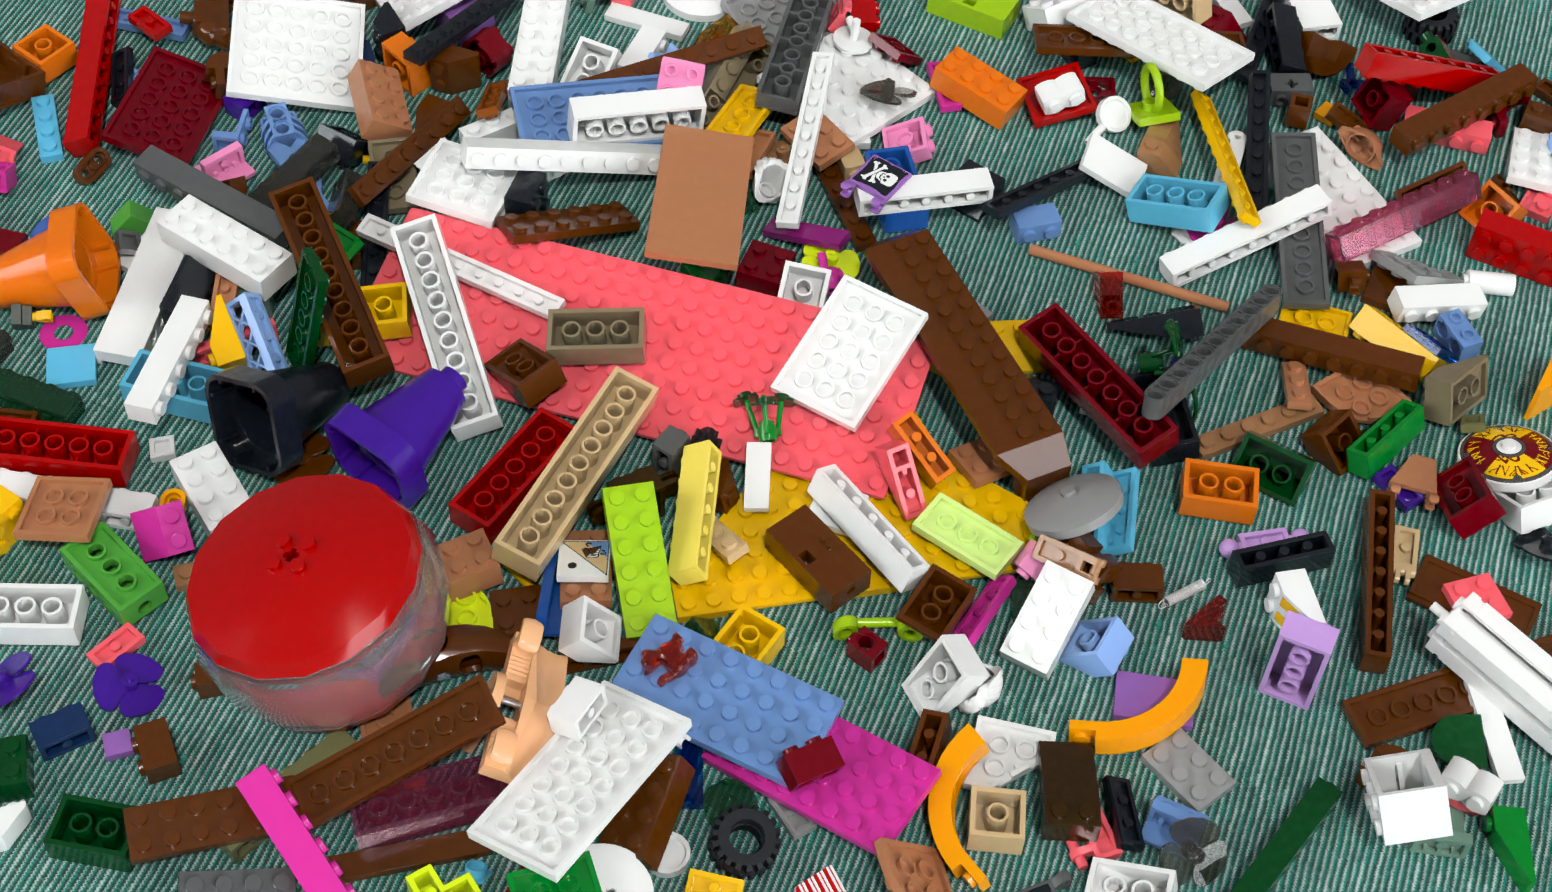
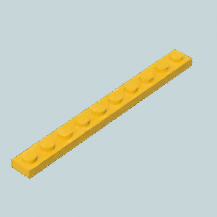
[1190,89,1262,228]

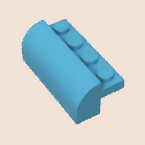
[1082,460,1140,558]

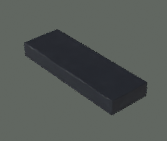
[111,46,133,108]
[1102,775,1145,853]

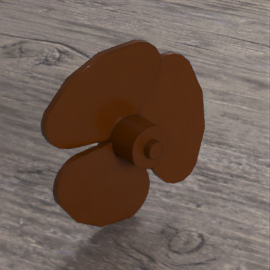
[274,434,335,484]

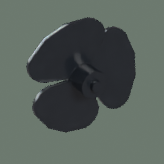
[1513,528,1552,562]

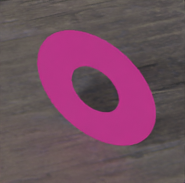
[39,315,88,348]

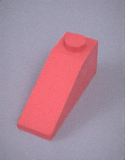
[875,439,927,521]

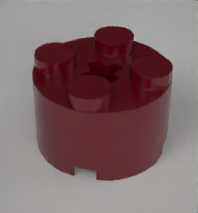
[462,26,514,78]

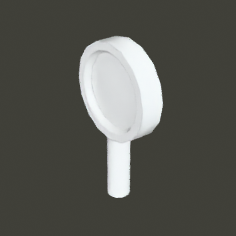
[1084,96,1132,144]
[649,832,691,878]

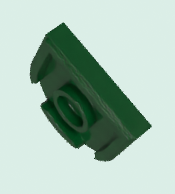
[1429,714,1488,769]

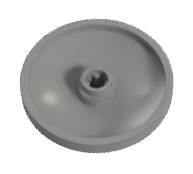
[1024,473,1124,540]

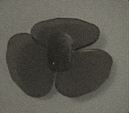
[859,78,917,105]
[1159,817,1227,887]

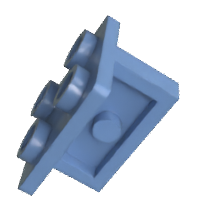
[1142,795,1208,862]

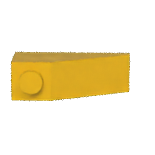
[207,294,247,369]

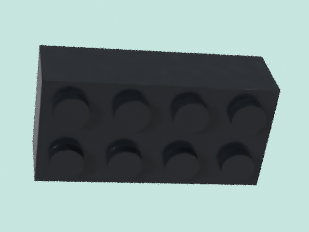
[1128,366,1200,467]

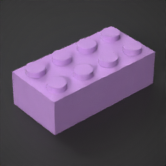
[1258,610,1340,711]

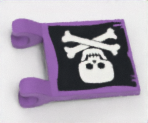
[840,154,912,214]

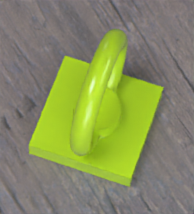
[1129,62,1181,127]

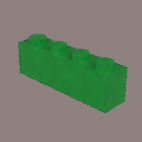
[1347,399,1425,480]

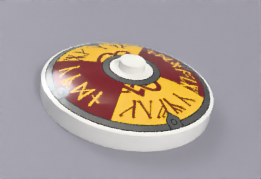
[1457,424,1552,493]

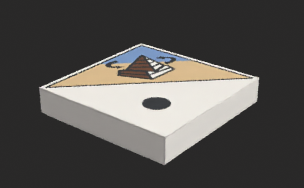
[556,540,611,583]

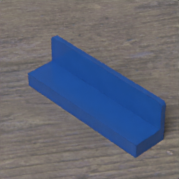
[536,549,562,637]

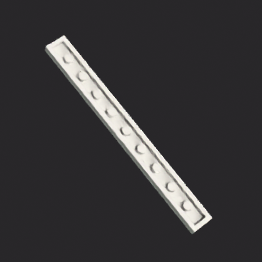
[775,52,835,229]
[356,213,566,319]

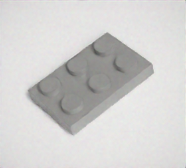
[1140,728,1237,813]

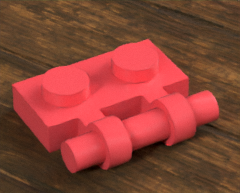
[1063,809,1123,871]

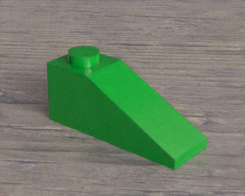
[1482,805,1536,892]

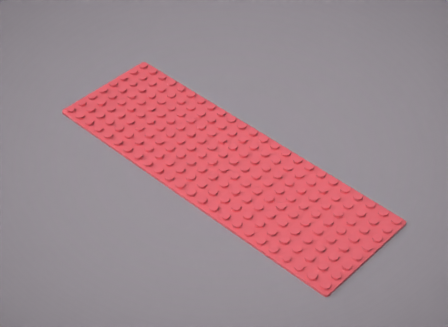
[373,208,932,499]

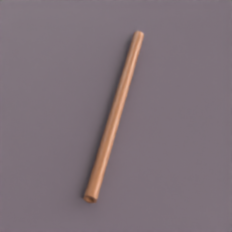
[1029,244,1230,313]

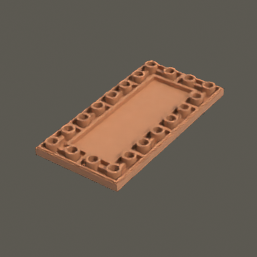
[644,124,754,271]

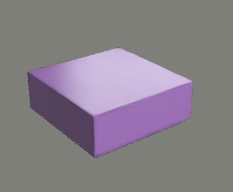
[102,728,135,762]

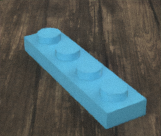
[31,94,65,164]

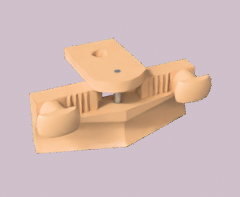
[461,618,568,784]

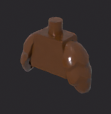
[180,0,234,51]

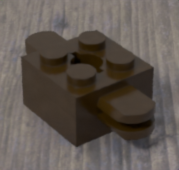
[586,465,679,525]

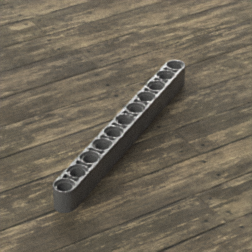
[1141,284,1282,420]

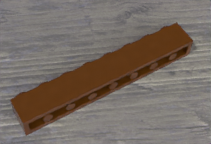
[1388,63,1539,157]
[1240,318,1425,393]
[1358,488,1395,674]

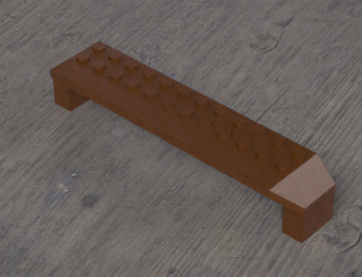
[864,229,1072,502]

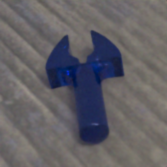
[1339,63,1364,95]

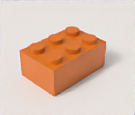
[1178,458,1260,525]

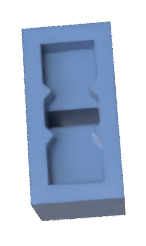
[1432,308,1484,363]

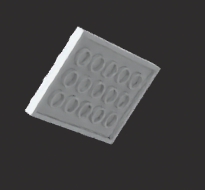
[770,274,929,432]

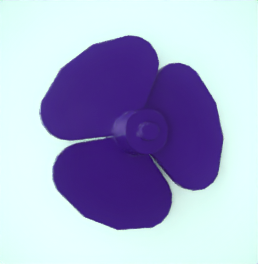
[0,651,36,707]
[92,653,165,718]

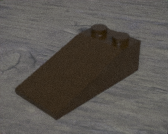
[1038,741,1102,842]

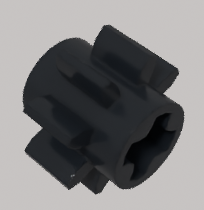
[690,426,722,449]

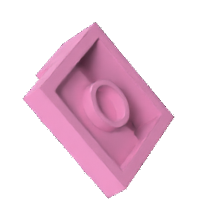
[882,116,936,164]

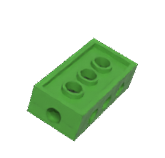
[59,520,169,626]

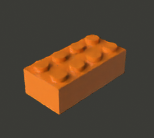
[929,46,1028,130]

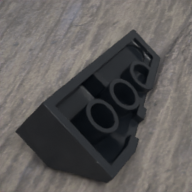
[1106,304,1205,342]

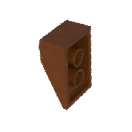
[484,338,567,409]
[896,563,978,642]

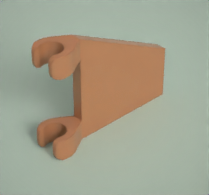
[1386,454,1439,511]

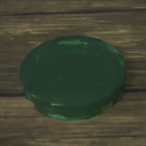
[703,779,757,827]

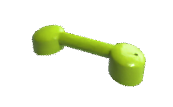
[832,615,924,642]

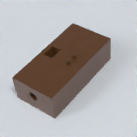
[765,504,872,614]

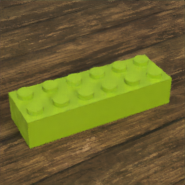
[601,481,677,640]

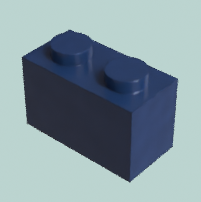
[28,702,97,762]

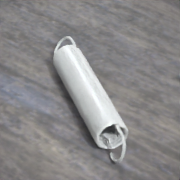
[1158,578,1211,609]

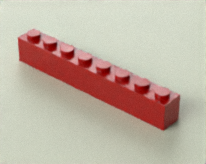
[1354,42,1500,94]

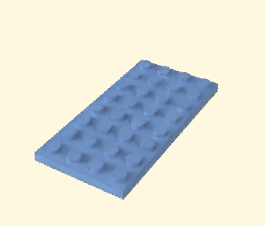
[509,74,663,144]
[612,613,845,792]

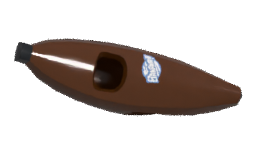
[379,624,512,696]

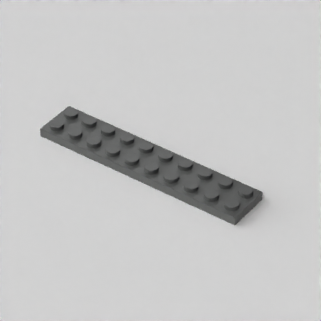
[1270,132,1331,310]

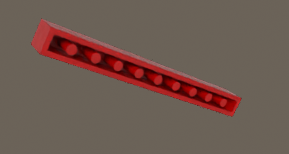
[63,0,121,158]

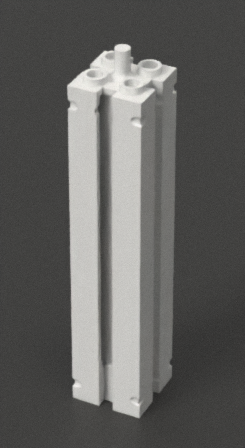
[1425,592,1552,755]

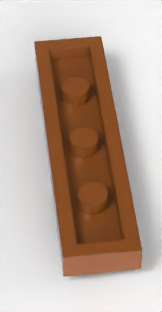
[475,79,509,120]

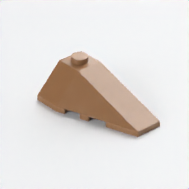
[1136,121,1182,178]

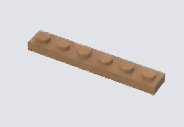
[1198,394,1325,460]

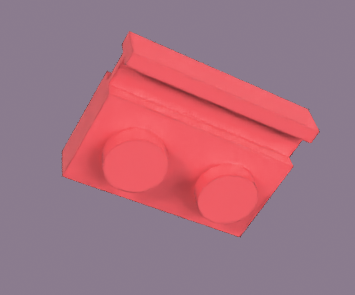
[827,0,852,33]
[1520,188,1552,224]

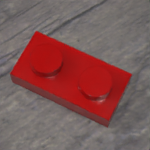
[127,5,173,42]

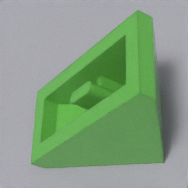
[110,200,154,238]

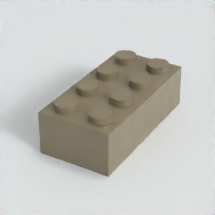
[546,307,647,365]

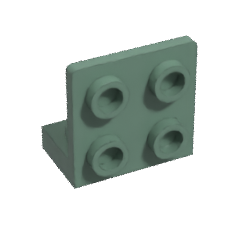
[1409,806,1473,859]

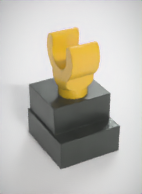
[11,303,53,330]

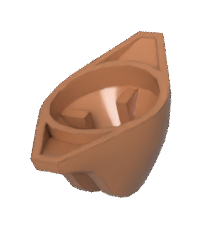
[1337,125,1383,171]

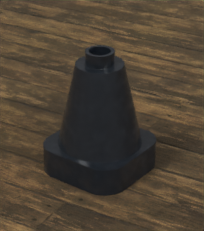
[205,362,352,477]

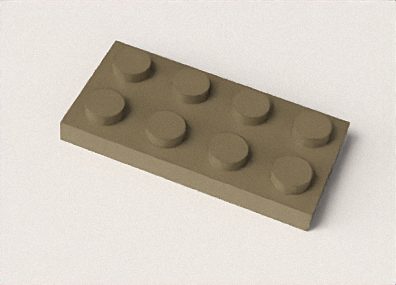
[367,136,421,214]

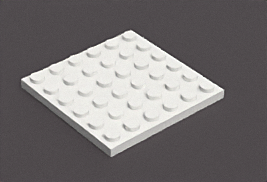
[226,0,366,113]
[756,25,935,147]

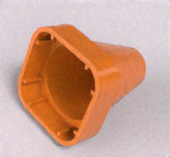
[0,202,121,320]

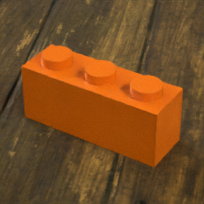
[887,410,956,489]

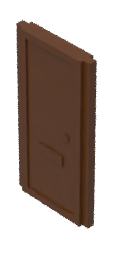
[1406,554,1542,637]

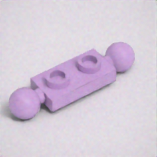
[1219,527,1309,558]

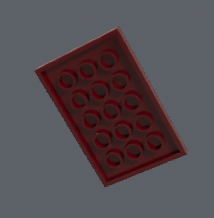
[101,46,227,165]

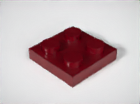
[868,32,923,66]

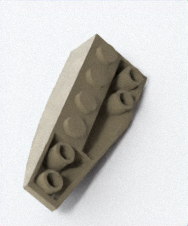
[702,21,773,130]

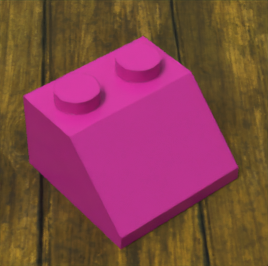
[130,499,195,562]

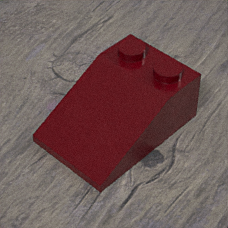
[1437,455,1507,540]

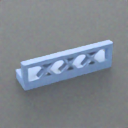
[225,292,288,371]

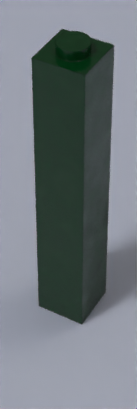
[1231,777,1343,892]

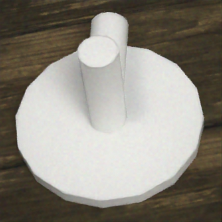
[832,16,874,55]

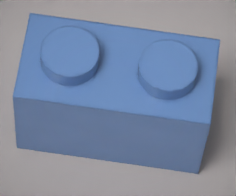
[1009,202,1063,244]

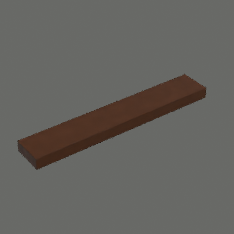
[327,830,493,883]

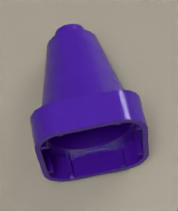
[324,366,467,511]

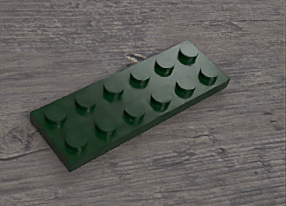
[286,247,330,367]

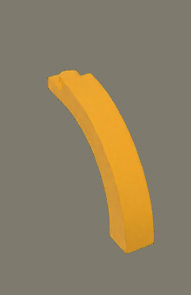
[1069,658,1208,755]
[928,723,991,892]

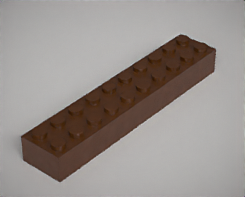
[268,176,395,389]

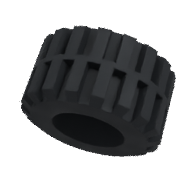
[1401,7,1460,47]
[708,804,782,880]

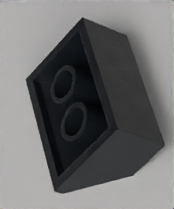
[159,255,215,326]

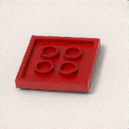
[1016,62,1097,129]

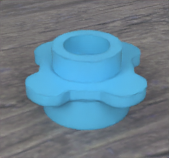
[459,860,492,885]

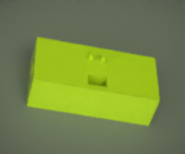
[926,0,1021,40]

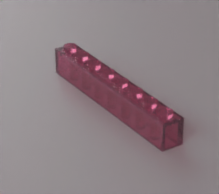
[1325,169,1482,263]

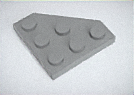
[1369,249,1465,285]

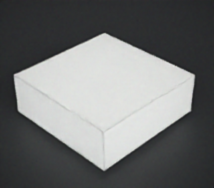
[149,435,177,463]

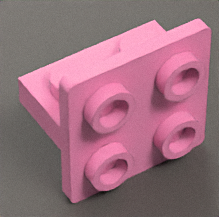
[657,56,706,90]
[194,141,256,181]

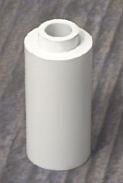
[1461,269,1516,297]

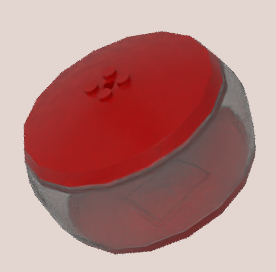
[186,474,451,733]

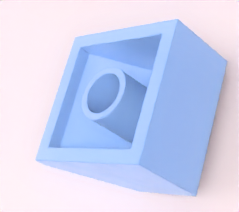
[1059,616,1134,677]

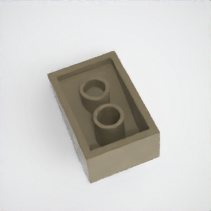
[1423,354,1489,426]

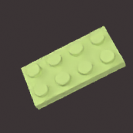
[911,492,1024,581]

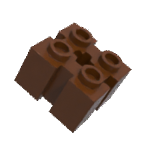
[1066,533,1123,605]

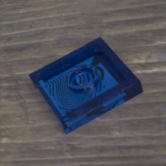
[1402,323,1459,364]

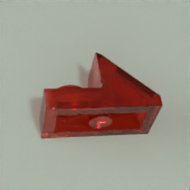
[1181,594,1227,642]

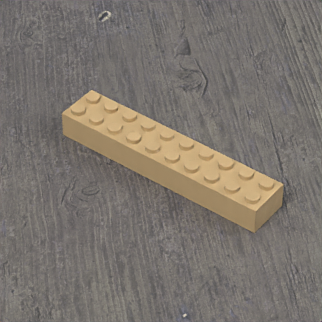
[491,366,659,582]

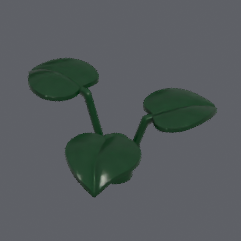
[1138,319,1198,421]

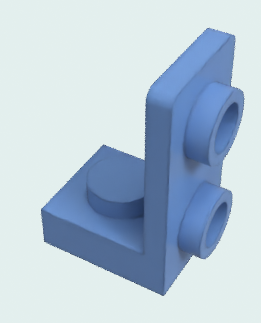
[211,109,253,152]

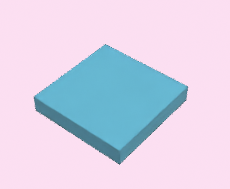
[46,343,97,391]

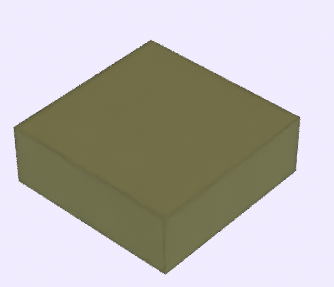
[1460,414,1486,433]

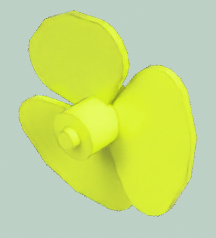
[801,245,860,278]

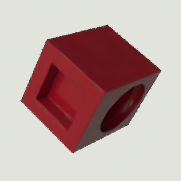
[846,626,889,674]

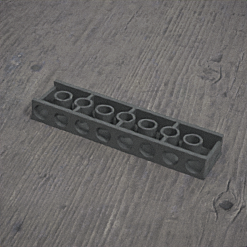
[755,0,834,116]

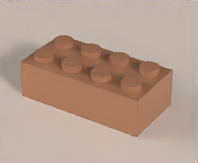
[347,59,413,140]
[403,528,504,608]

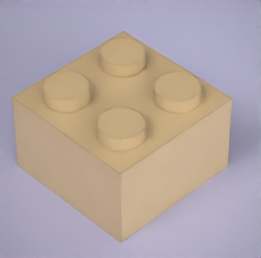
[966,785,1027,855]

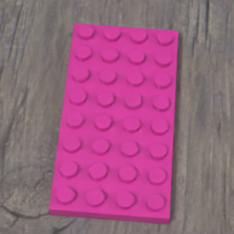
[701,717,942,856]

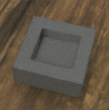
[114,229,141,255]

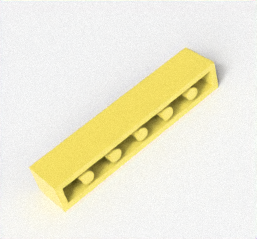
[668,440,722,586]

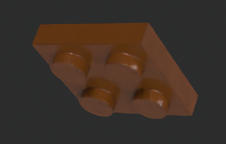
[489,584,541,637]

